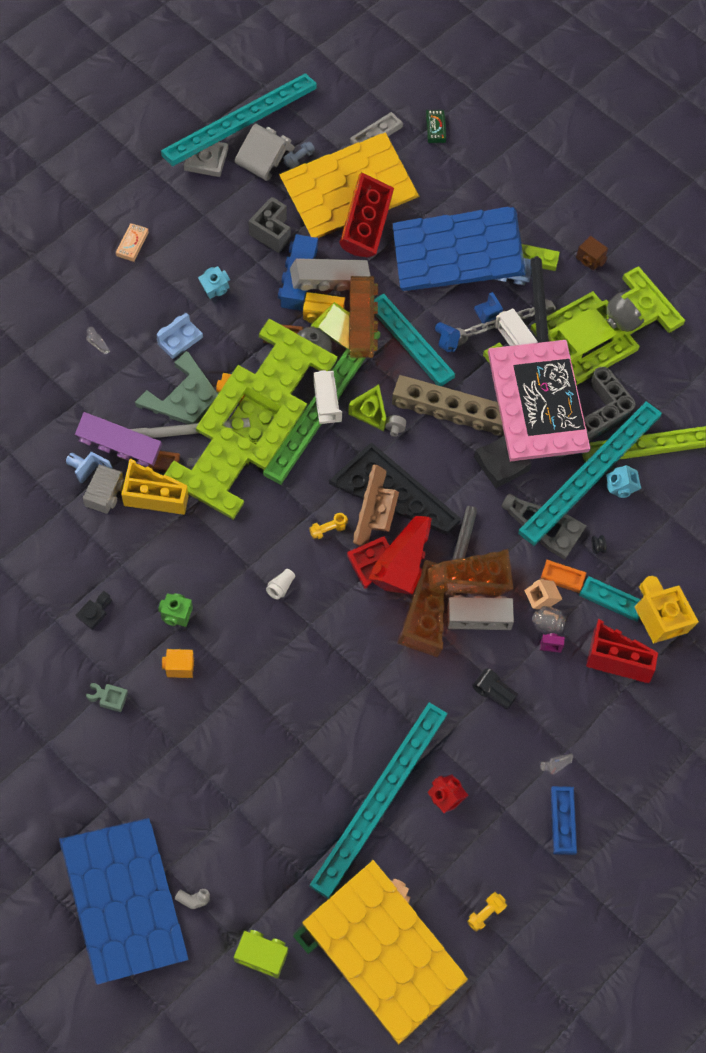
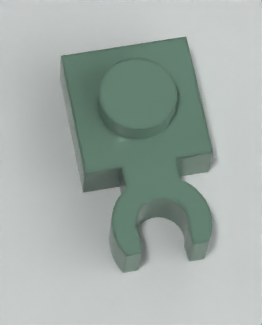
[86,683,128,712]

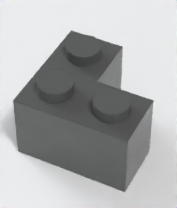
[249,197,291,253]

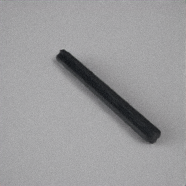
[530,256,549,343]

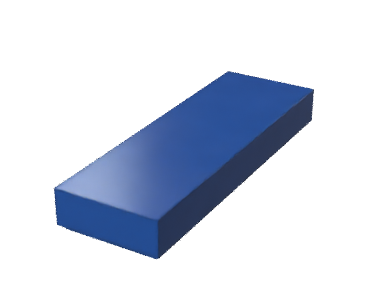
[551,786,577,855]

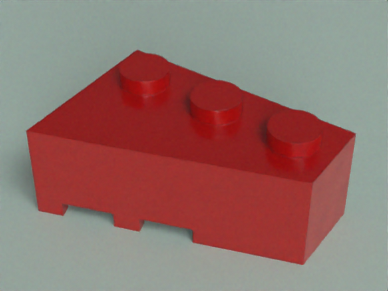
[586,618,658,683]

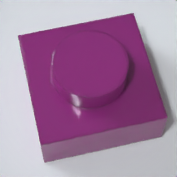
[540,633,565,653]

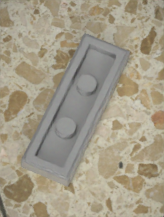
[350,112,403,145]

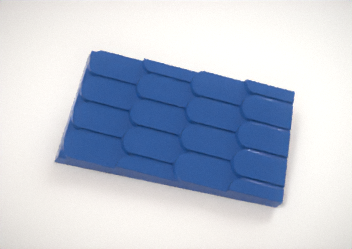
[392,207,526,291]
[59,818,189,985]

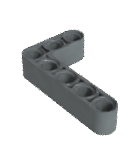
[556,367,635,457]

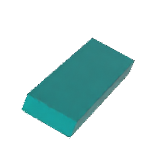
[579,576,641,622]

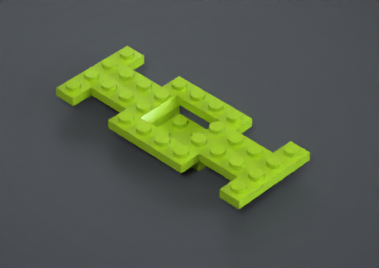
[483,266,685,385]
[164,319,337,520]

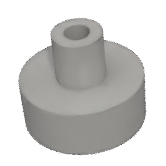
[385,415,406,436]

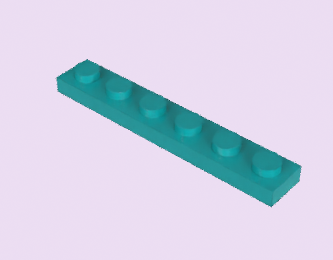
[368,294,455,386]

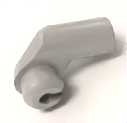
[175,889,210,909]

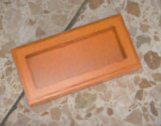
[540,560,586,593]

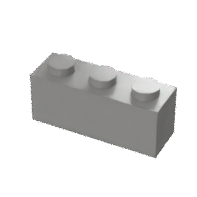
[447,595,514,630]

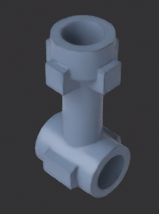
[283,142,315,169]

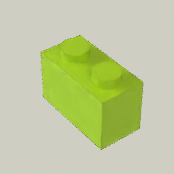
[234,930,288,979]

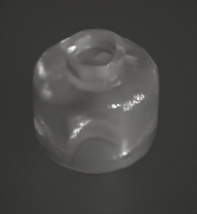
[532,606,566,634]

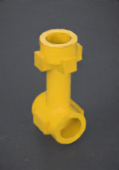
[309,513,348,539]
[467,892,508,932]

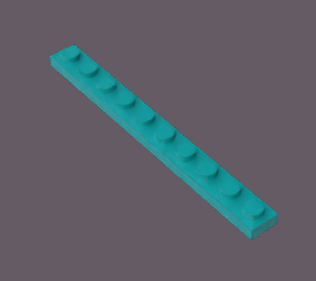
[161,73,317,167]
[518,401,662,546]
[310,702,448,899]

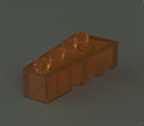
[349,276,378,358]
[427,549,513,596]
[398,560,445,657]

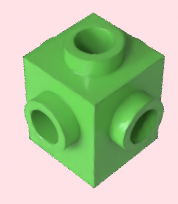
[158,593,193,627]

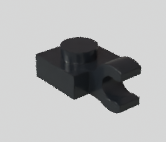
[76,591,112,630]

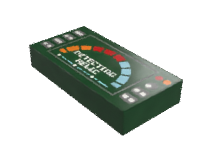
[426,110,446,143]

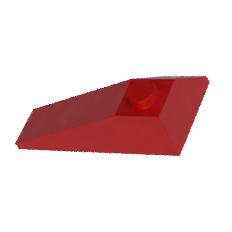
[369,516,432,595]

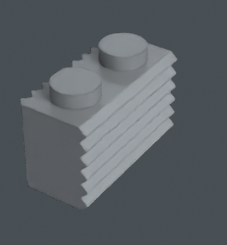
[83,464,125,514]

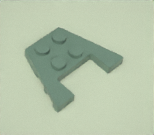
[135,351,218,424]

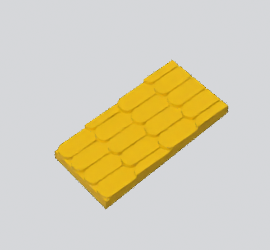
[279,132,420,238]
[302,860,468,1045]

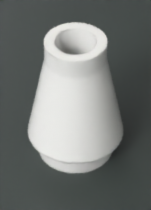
[266,569,295,599]

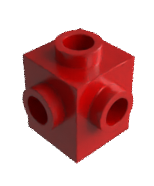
[427,774,468,813]

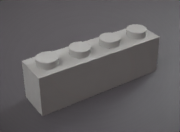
[290,259,371,291]

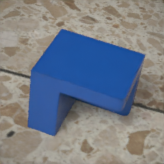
[474,292,503,323]

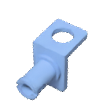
[66,452,112,483]

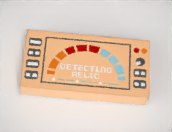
[116,223,149,262]

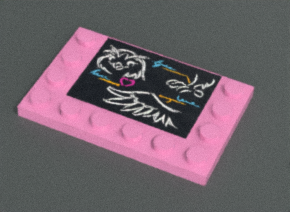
[488,340,590,461]

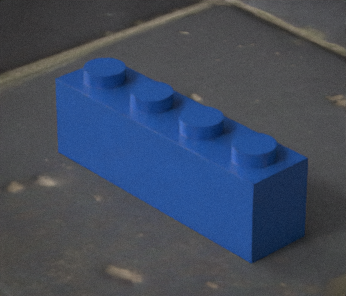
[278,234,318,311]

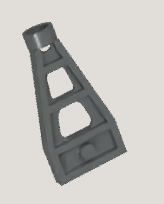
[501,493,586,560]

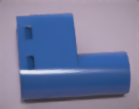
[435,322,460,352]

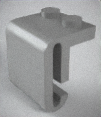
[235,124,295,181]

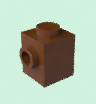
[576,236,608,271]

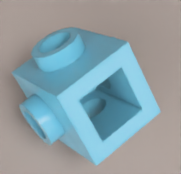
[198,266,230,299]
[606,465,641,498]

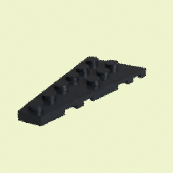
[329,442,461,535]

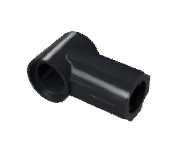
[472,668,518,710]

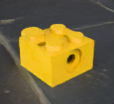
[635,576,699,644]

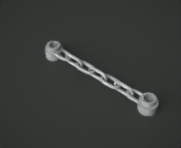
[455,299,556,346]

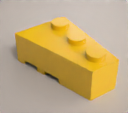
[121,459,189,515]

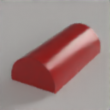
[340,172,394,257]

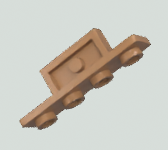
[353,465,399,547]

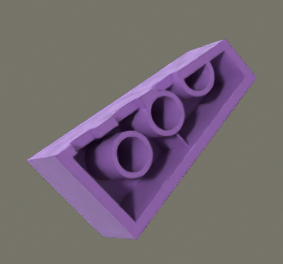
[75,412,162,467]

